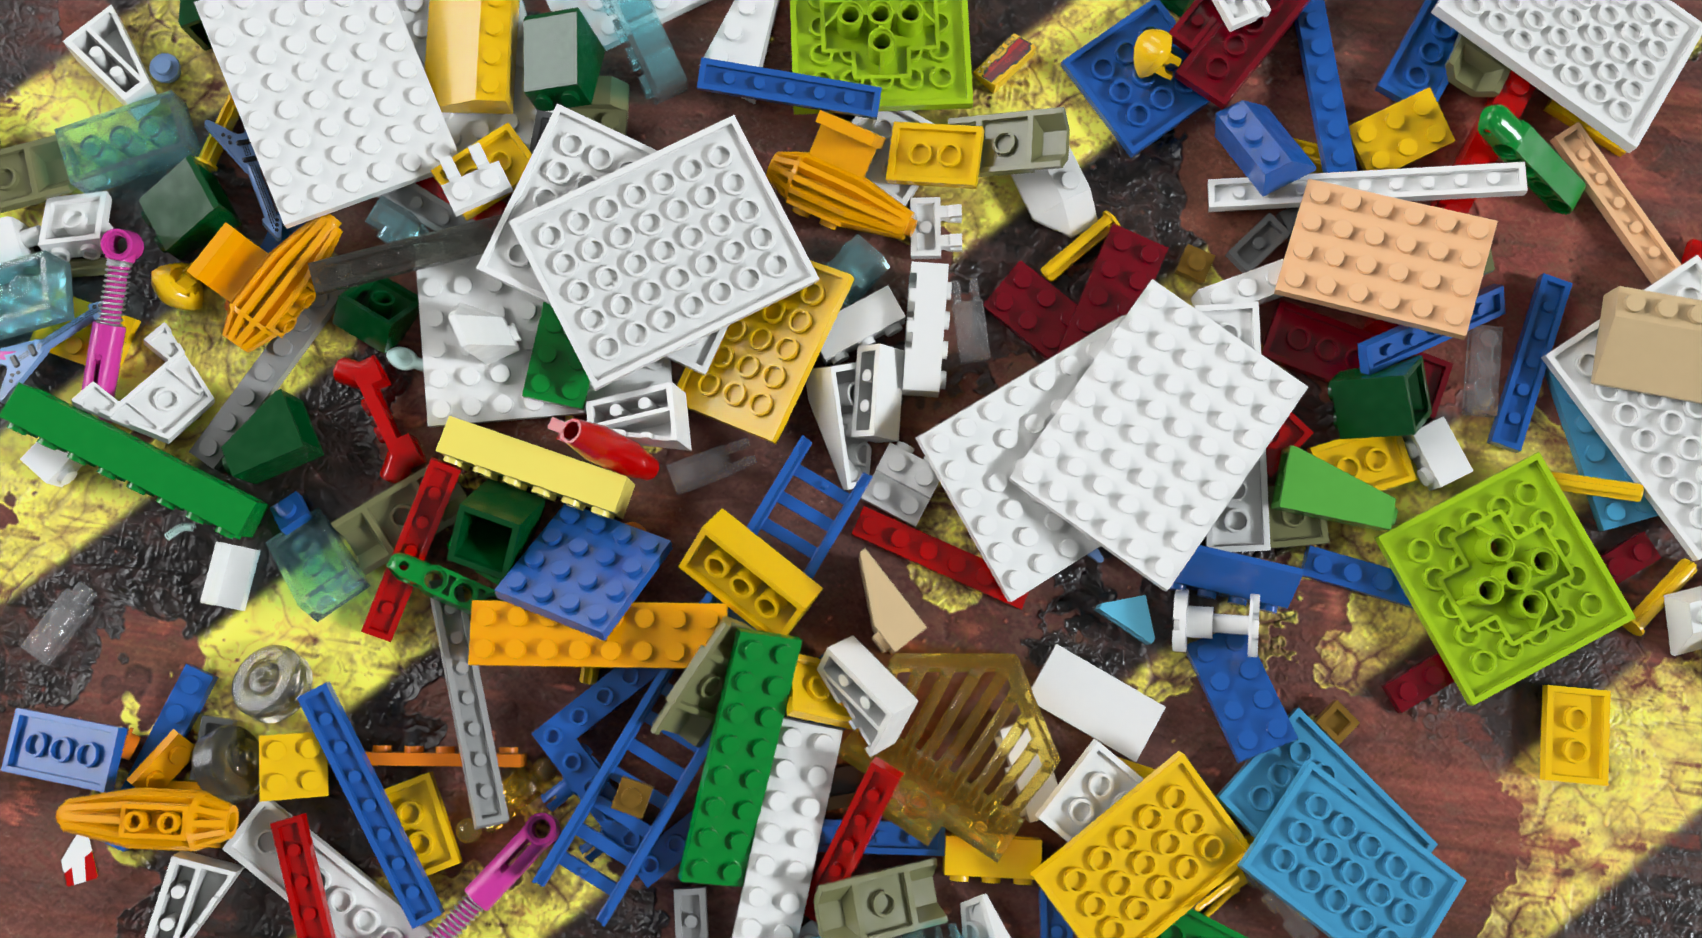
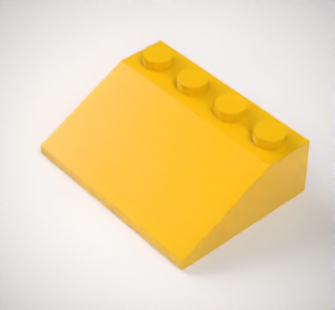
[425,0,520,114]

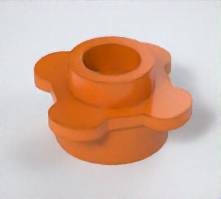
[121,728,141,760]

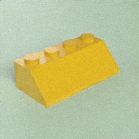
[678,508,823,635]

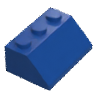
[1215,100,1316,197]

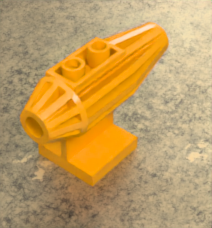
[766,110,918,240]
[187,213,343,353]
[56,780,239,851]

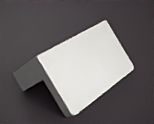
[200,541,261,611]

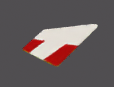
[61,835,98,887]

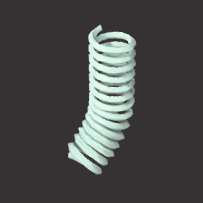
[164,522,196,541]

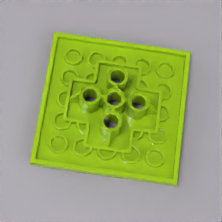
[790,0,973,114]
[1374,452,1636,706]

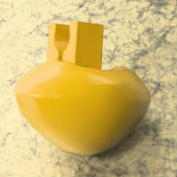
[1133,29,1181,80]
[151,261,204,311]

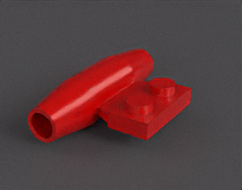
[547,417,659,481]

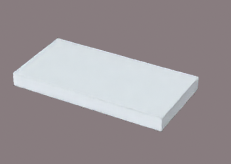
[1025,644,1166,762]

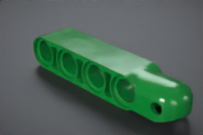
[1478,104,1586,215]
[386,553,504,615]

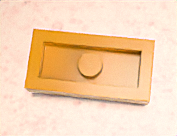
[126,729,196,789]

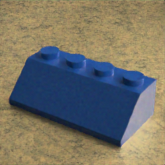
[1169,545,1304,614]

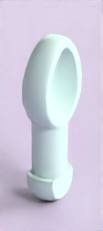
[386,347,424,372]

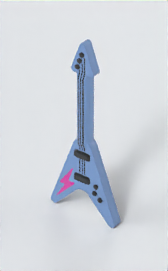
[205,120,282,241]
[0,301,102,404]

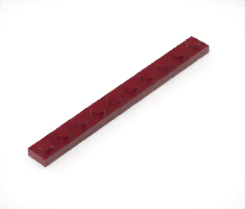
[1381,531,1661,713]

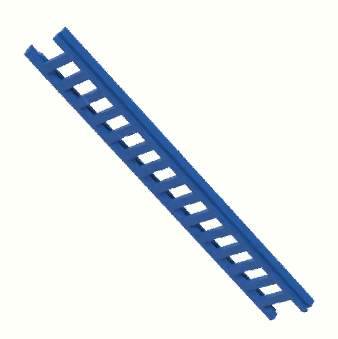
[532,435,873,927]

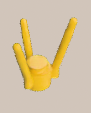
[1195,868,1248,917]

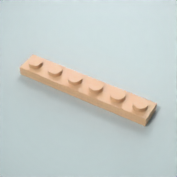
[1550,122,1681,284]

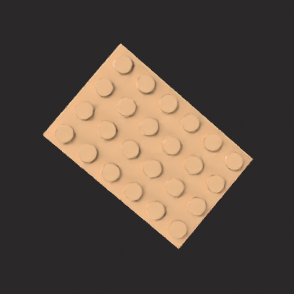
[1274,178,1498,340]

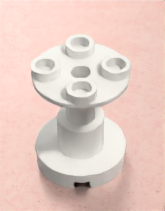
[1172,590,1260,657]

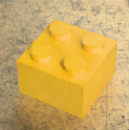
[259,732,329,802]

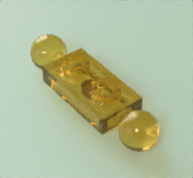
[456,757,558,843]

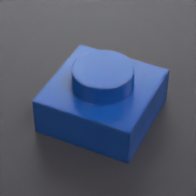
[270,491,313,535]

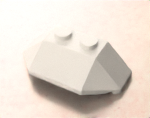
[1011,146,1098,238]

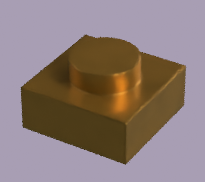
[1174,244,1215,285]
[1313,700,1360,745]
[611,776,654,819]

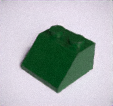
[333,271,419,353]

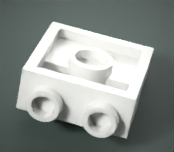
[38,191,114,263]
[861,441,939,527]

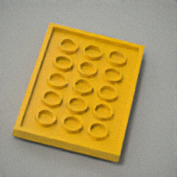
[677,260,854,444]
[1030,751,1250,938]

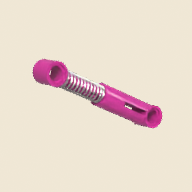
[81,229,144,424]
[425,812,561,938]

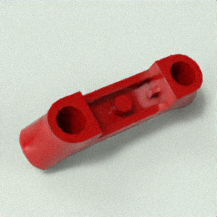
[333,355,427,484]

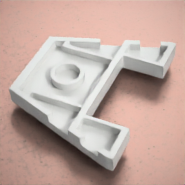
[71,322,215,444]

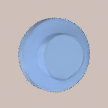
[149,53,181,83]

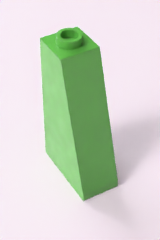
[1271,445,1398,531]

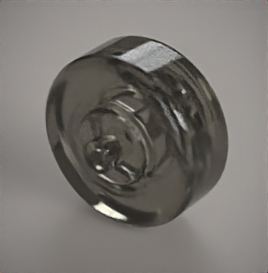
[232,645,313,723]
[192,724,260,805]

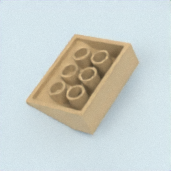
[1590,286,1702,404]
[859,548,927,655]

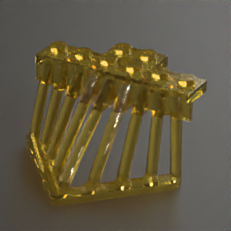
[838,653,1060,863]

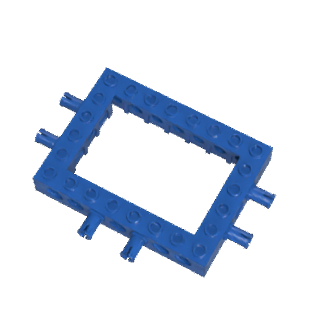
[531,599,846,888]

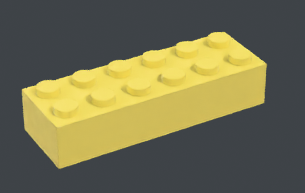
[436,416,635,519]

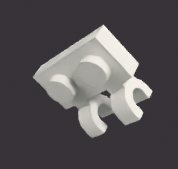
[439,142,513,217]
[910,197,962,259]

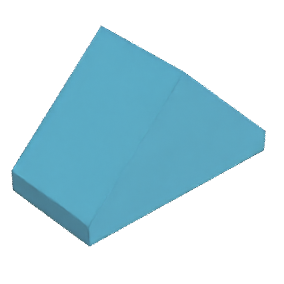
[1094,595,1155,645]

